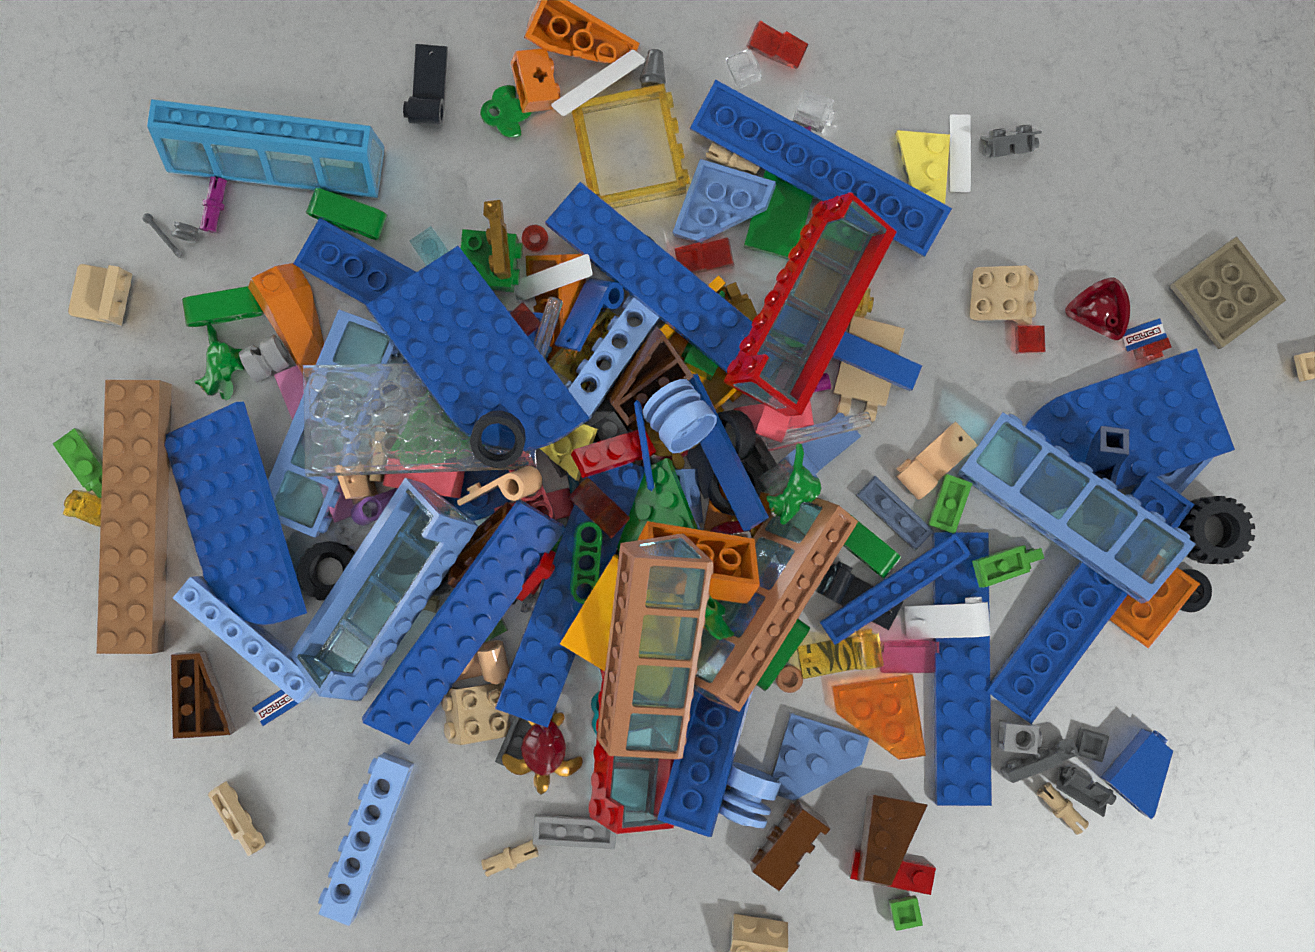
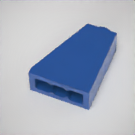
[1100,729,1173,820]

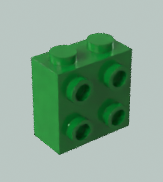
[460,229,523,293]

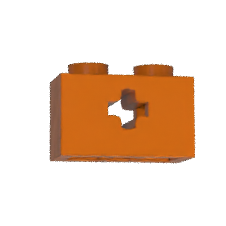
[510,48,560,113]

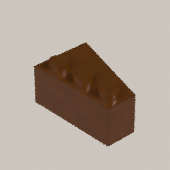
[606,327,694,426]
[448,502,513,588]
[171,651,236,739]
[857,795,928,886]
[750,799,830,891]

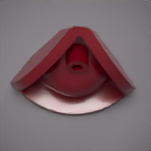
[1065,277,1130,341]

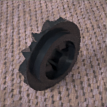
[1180,569,1212,612]

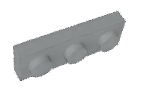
[533,814,616,849]

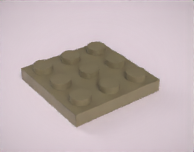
[1170,237,1286,349]

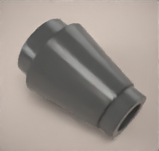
[639,49,666,92]

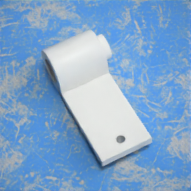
[904,597,991,639]

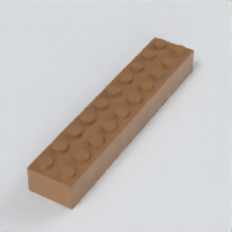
[96,380,172,654]

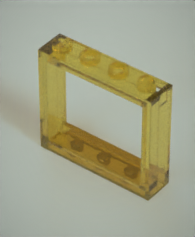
[572,83,690,209]

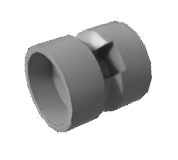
[239,334,291,382]

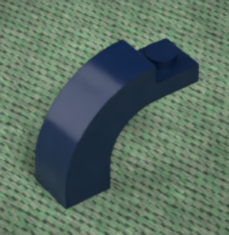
[1080,426,1129,528]

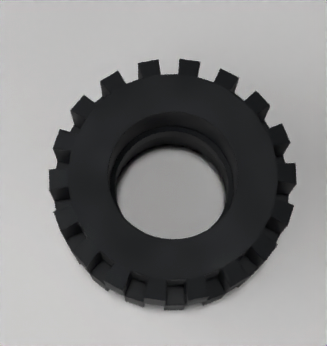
[1178,496,1255,565]

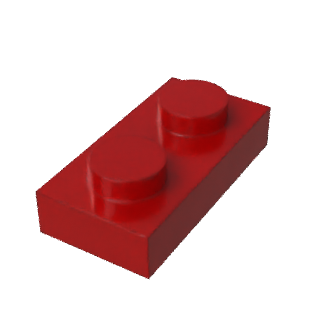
[516,550,556,601]

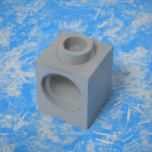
[997,720,1042,755]

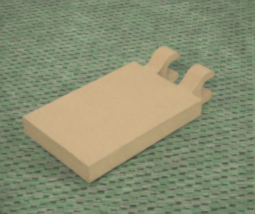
[832,316,905,423]

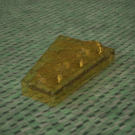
[548,307,619,391]

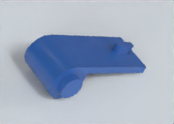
[555,278,624,352]

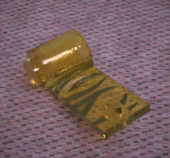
[797,628,884,679]

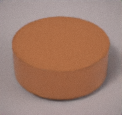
[775,665,803,693]

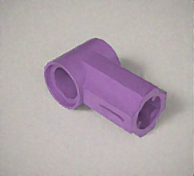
[351,488,398,526]

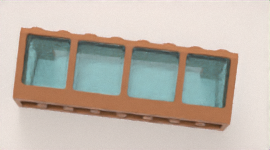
[694,489,858,712]
[597,534,713,759]

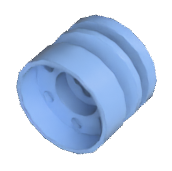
[643,379,717,453]
[719,761,782,829]

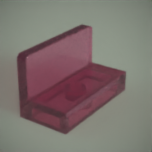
[880,640,939,673]

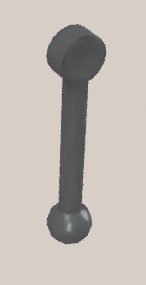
[142,213,182,257]

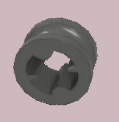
[171,222,199,243]

